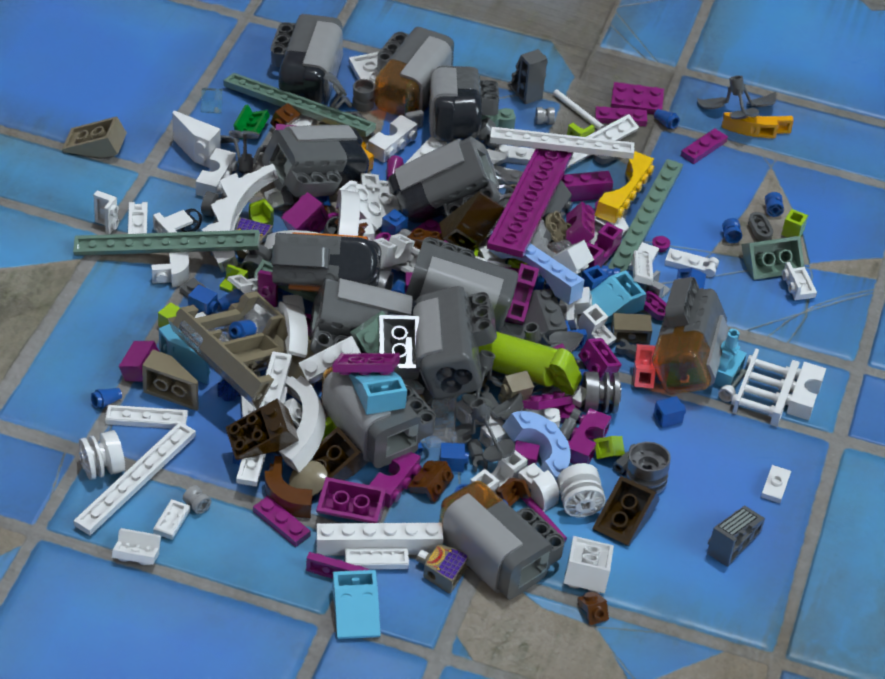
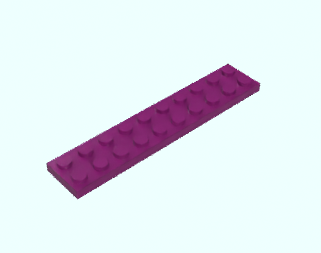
[487,148,573,258]

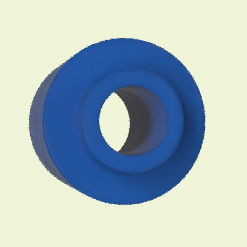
[229,319,257,340]

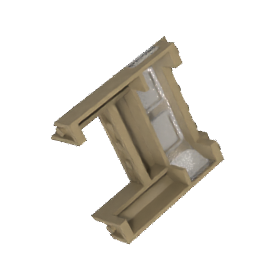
[167,291,330,409]

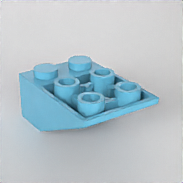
[590,270,646,325]
[159,324,211,385]
[349,371,407,415]
[332,570,380,639]

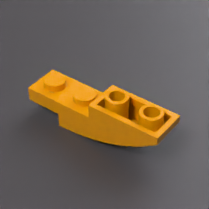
[721,112,794,138]

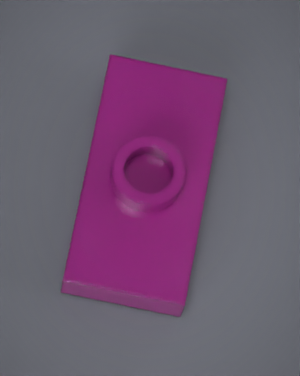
[258,270,278,307]

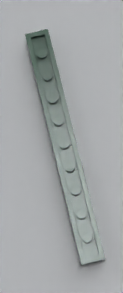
[223,73,376,137]
[608,159,683,272]
[73,230,260,256]

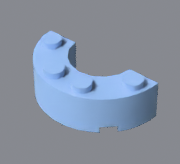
[502,411,571,482]

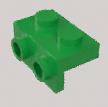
[233,105,270,139]

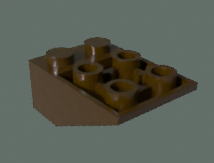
[439,191,504,251]
[225,399,299,460]

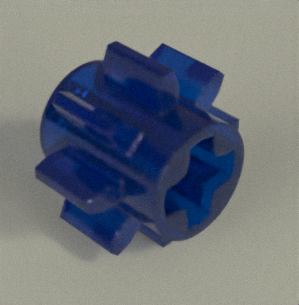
[217,379,241,402]

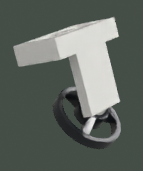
[153,209,202,233]

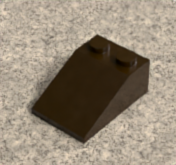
[310,427,368,494]
[592,476,660,546]

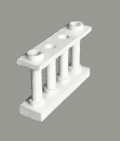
[731,348,800,427]

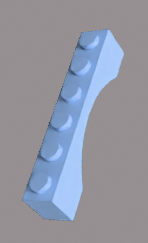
[489,231,584,305]

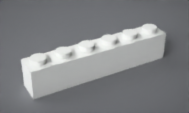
[316,523,443,556]

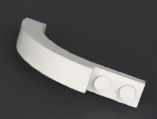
[336,190,360,236]
[266,370,326,473]

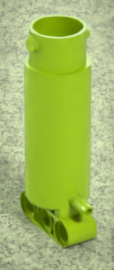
[479,331,582,395]

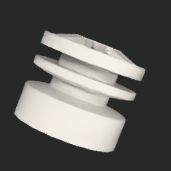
[79,430,125,480]
[557,463,606,517]

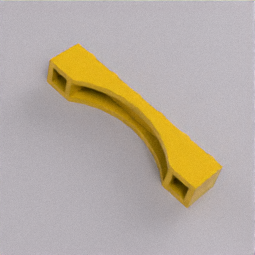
[595,151,655,224]

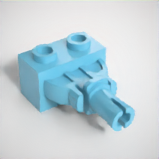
[714,329,747,387]

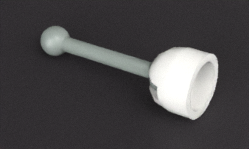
[718,369,747,402]

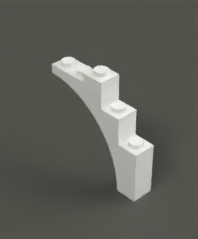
[202,164,279,272]

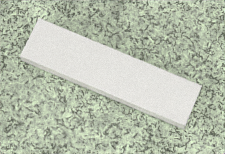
[105,405,188,429]

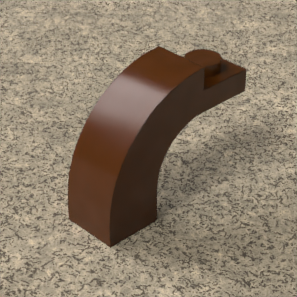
[265,455,313,518]

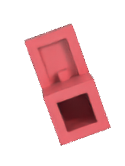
[633,344,656,388]

